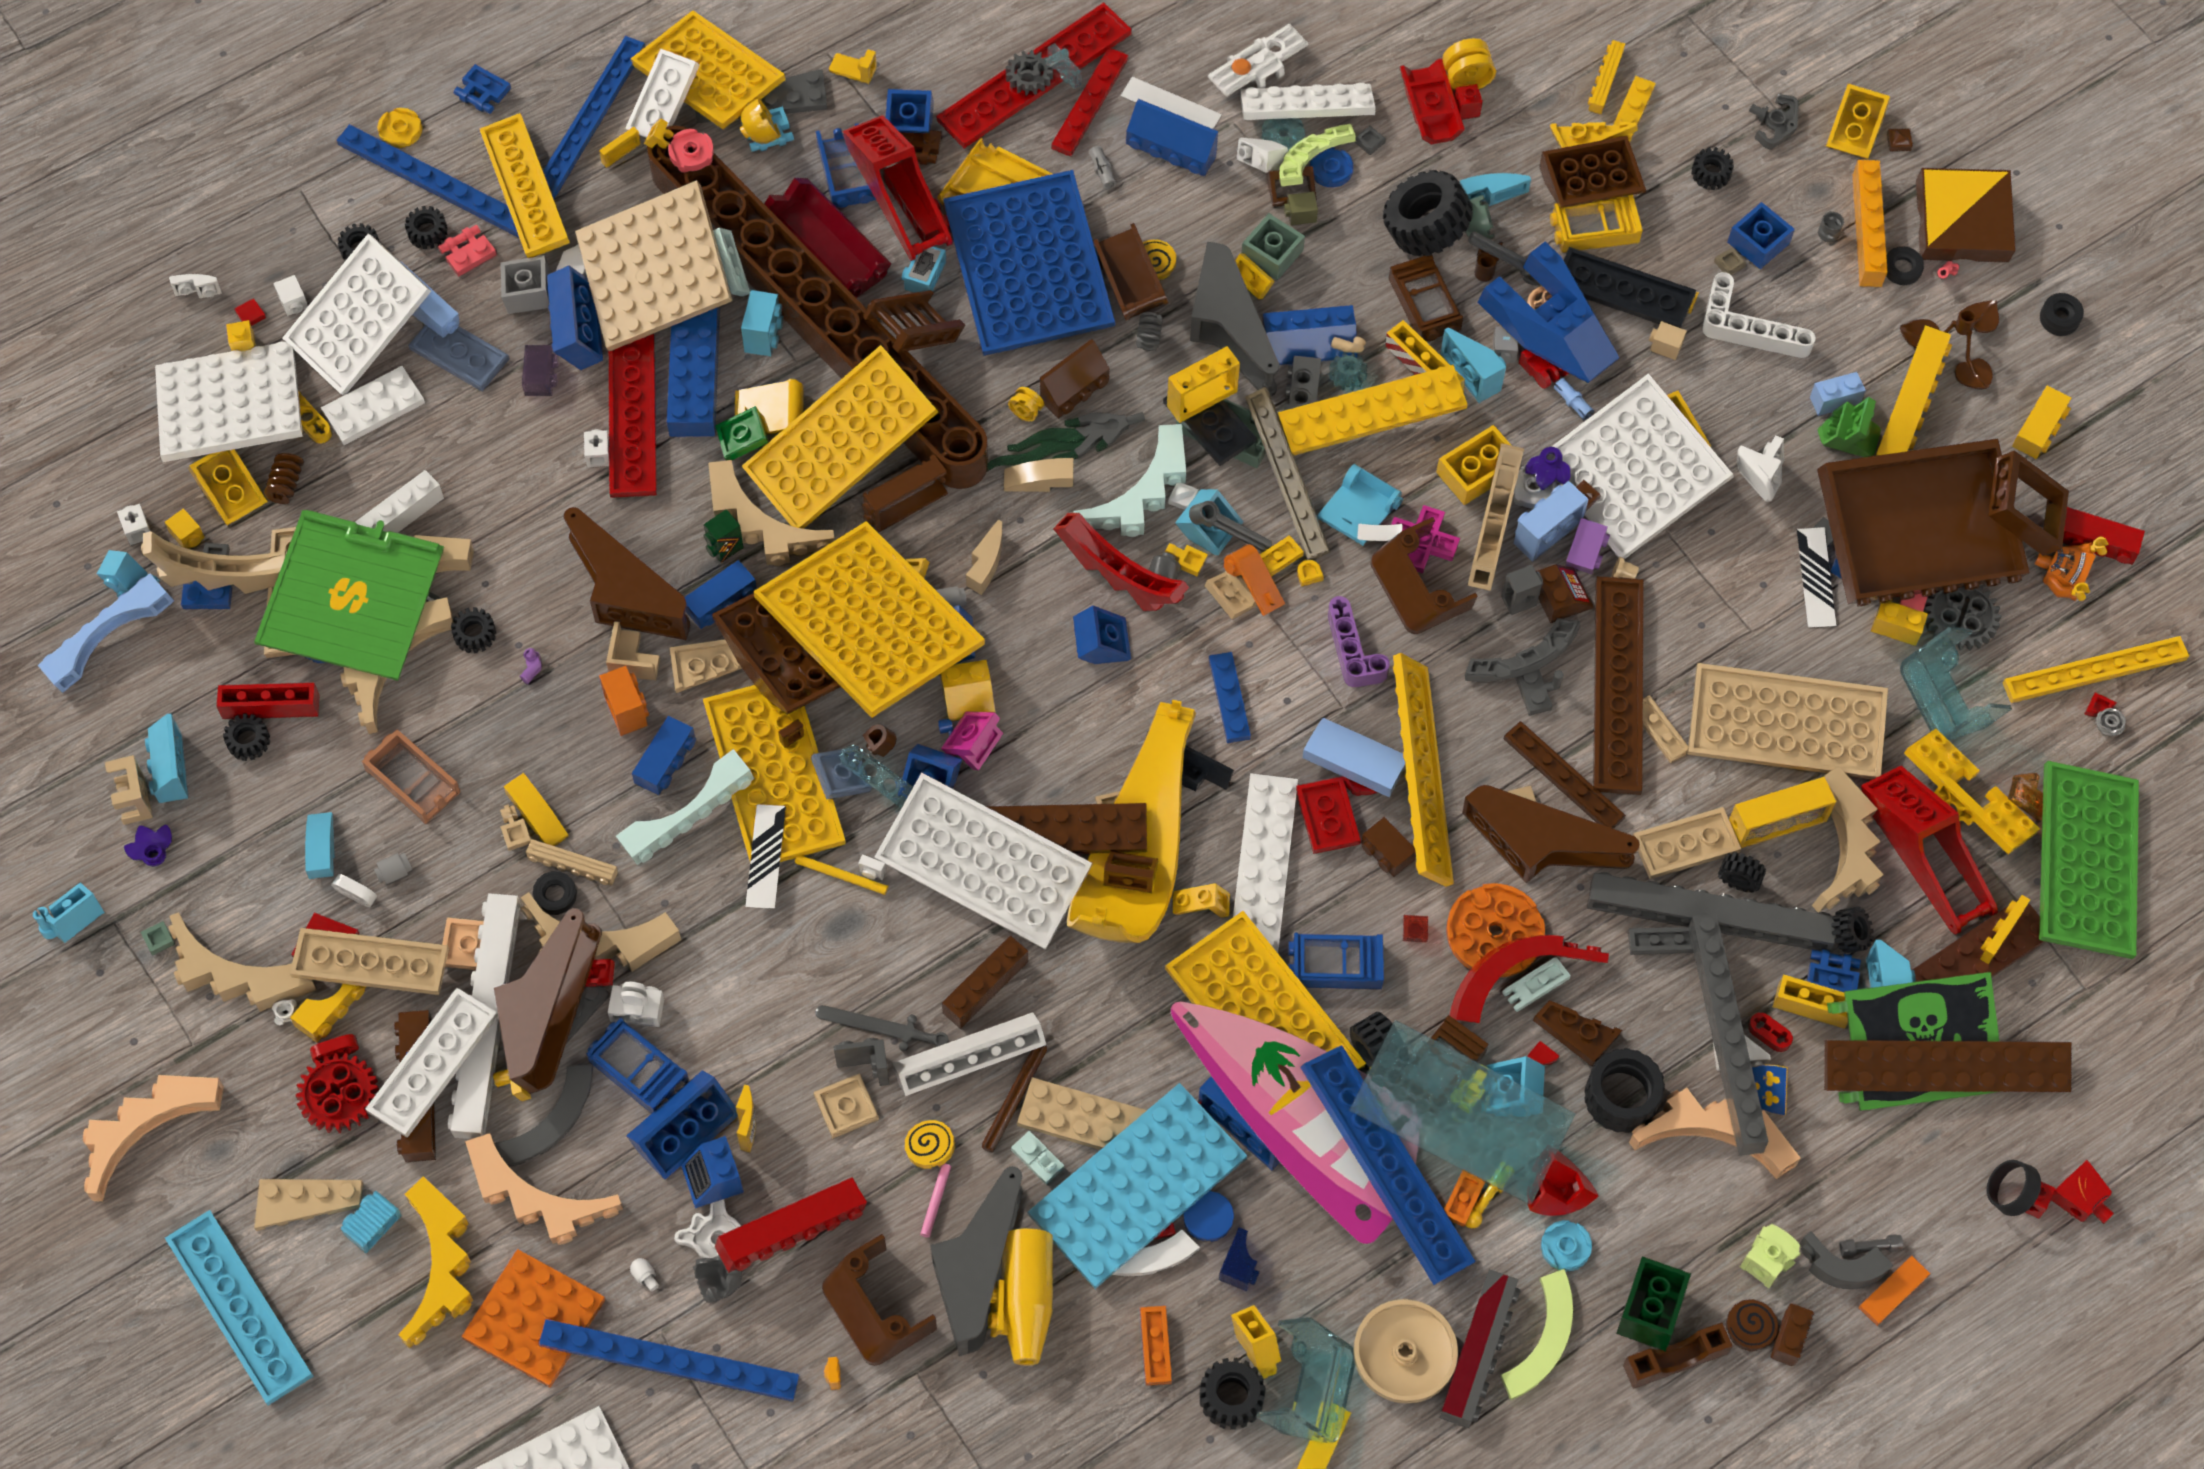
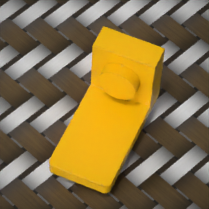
[829,49,877,84]
[1173,883,1230,918]

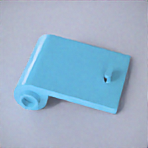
[1317,464,1403,546]

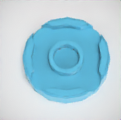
[1541,1220,1592,1272]

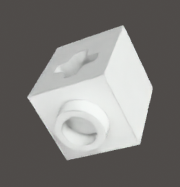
[273,275,308,316]
[584,429,609,467]
[117,504,150,545]

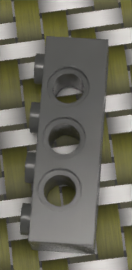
[1284,356,1321,411]

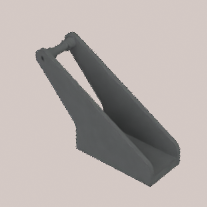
[1190,241,1279,397]
[930,1166,1023,1356]

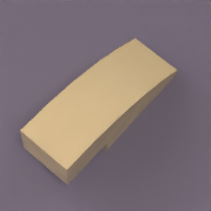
[1004,458,1073,492]
[966,519,1003,595]

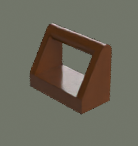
[1266,166,1317,207]
[1103,851,1159,893]

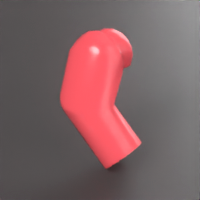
[1937,261,1959,279]

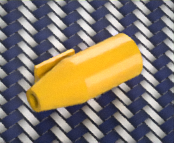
[987,1229,1053,1365]

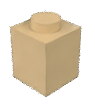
[1649,321,1687,360]

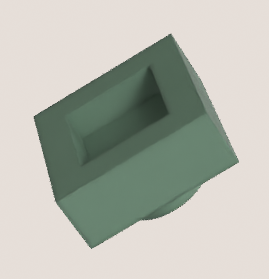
[141,921,175,956]

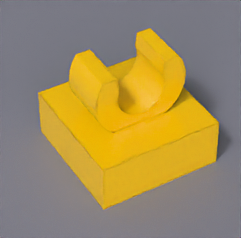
[644,118,674,149]

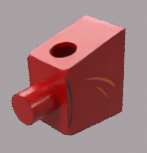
[2051,1160,2115,1224]

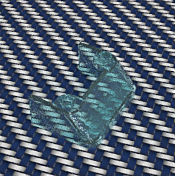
[1900,627,2012,741]
[1257,1317,1355,1443]

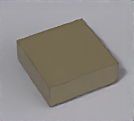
[1714,247,1746,275]

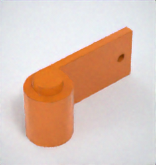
[1224,544,1285,616]

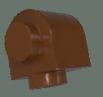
[862,724,897,757]

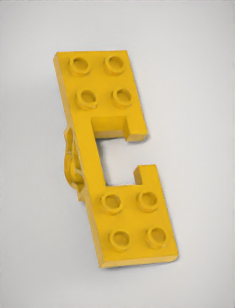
[1904,729,2040,855]

